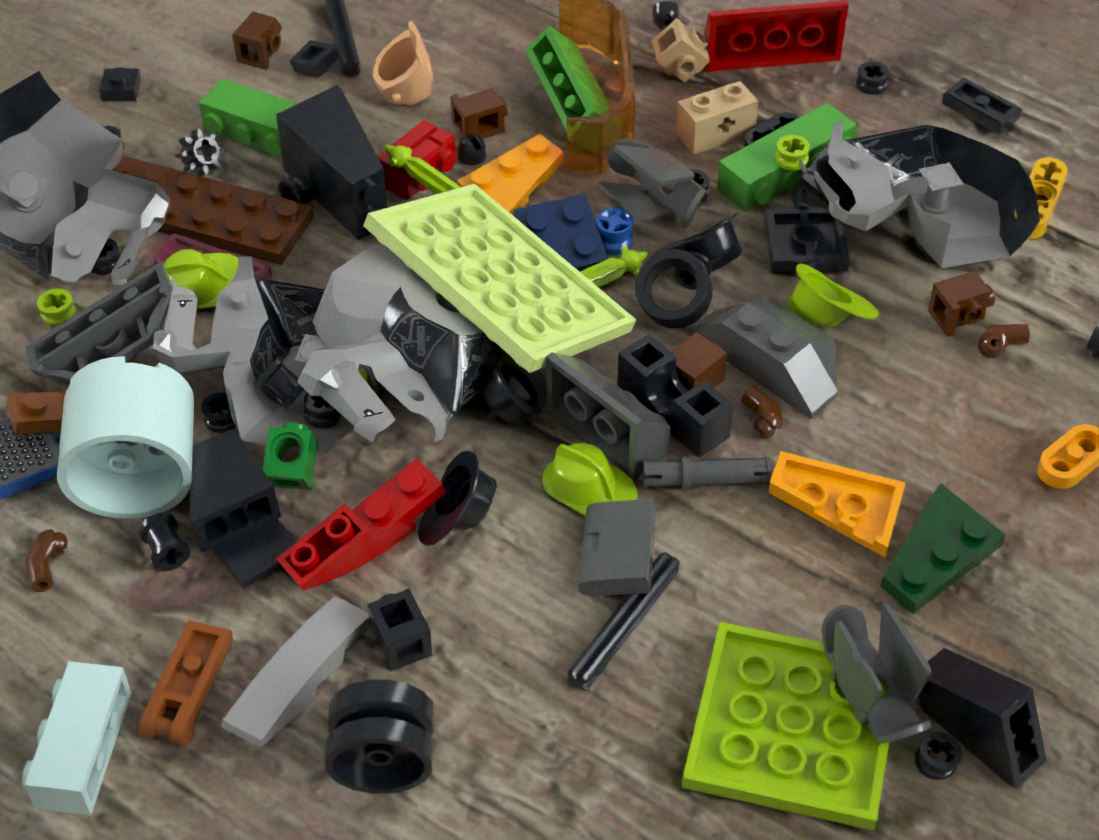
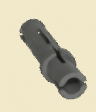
[641,456,772,490]

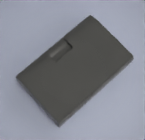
[578,499,656,596]

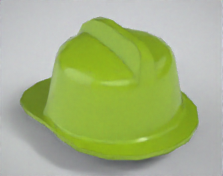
[164,249,238,309]
[788,263,879,328]
[542,443,637,517]

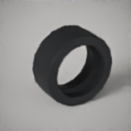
[635,249,713,328]

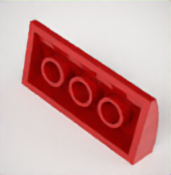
[704,0,849,72]

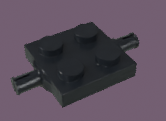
[764,189,850,272]

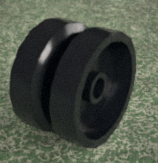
[325,679,434,794]

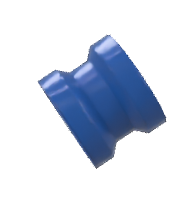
[596,208,634,255]

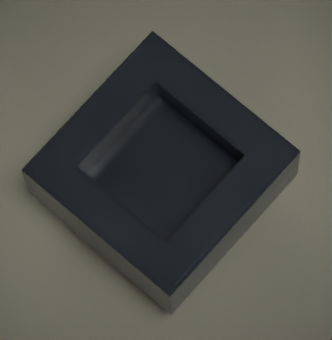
[290,40,340,77]
[99,67,141,101]

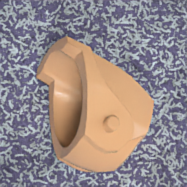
[373,21,433,106]

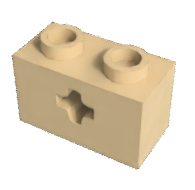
[676,81,758,156]

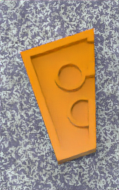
[456,134,563,215]
[768,451,906,558]

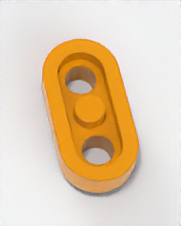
[1037,424,1099,489]

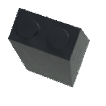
[276,85,387,240]

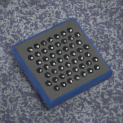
[0,418,59,500]

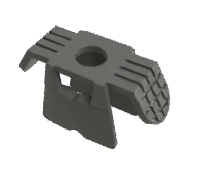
[598,139,706,229]
[821,603,932,744]

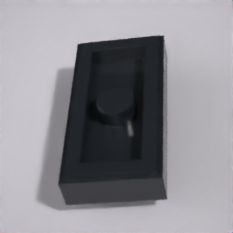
[941,78,1022,135]

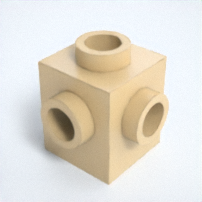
[652,19,710,83]

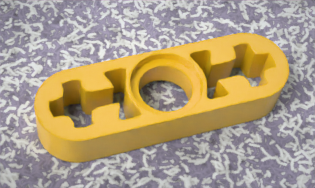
[1014,157,1068,239]

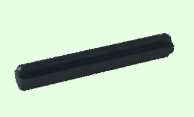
[325,0,361,77]
[568,552,680,690]

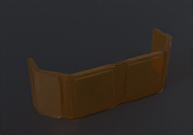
[559,0,635,174]

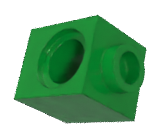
[263,422,318,490]

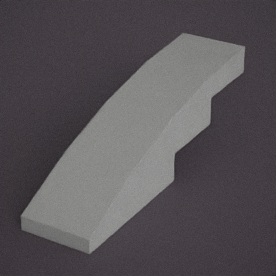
[221,596,370,748]

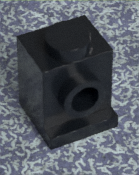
[367,589,433,672]

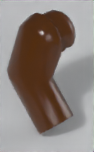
[978,324,1030,358]
[741,386,783,438]
[25,529,68,592]

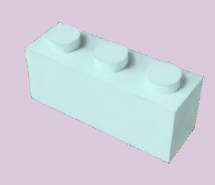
[22,661,131,816]

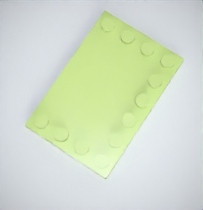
[364,184,636,373]

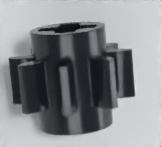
[175,129,224,176]

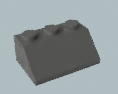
[546,352,671,480]

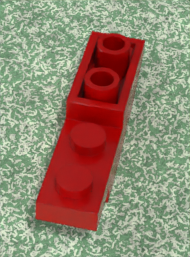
[276,458,446,591]

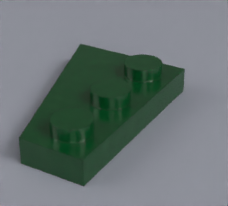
[881,483,1006,614]

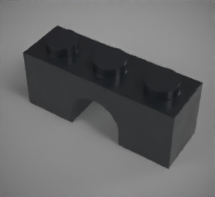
[617,334,733,458]

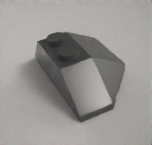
[25,261,173,383]
[689,299,838,418]

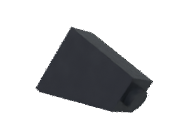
[189,429,281,553]
[918,648,1047,788]

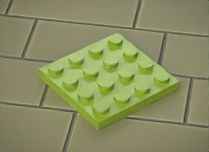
[682,622,889,831]

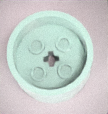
[57,356,194,519]

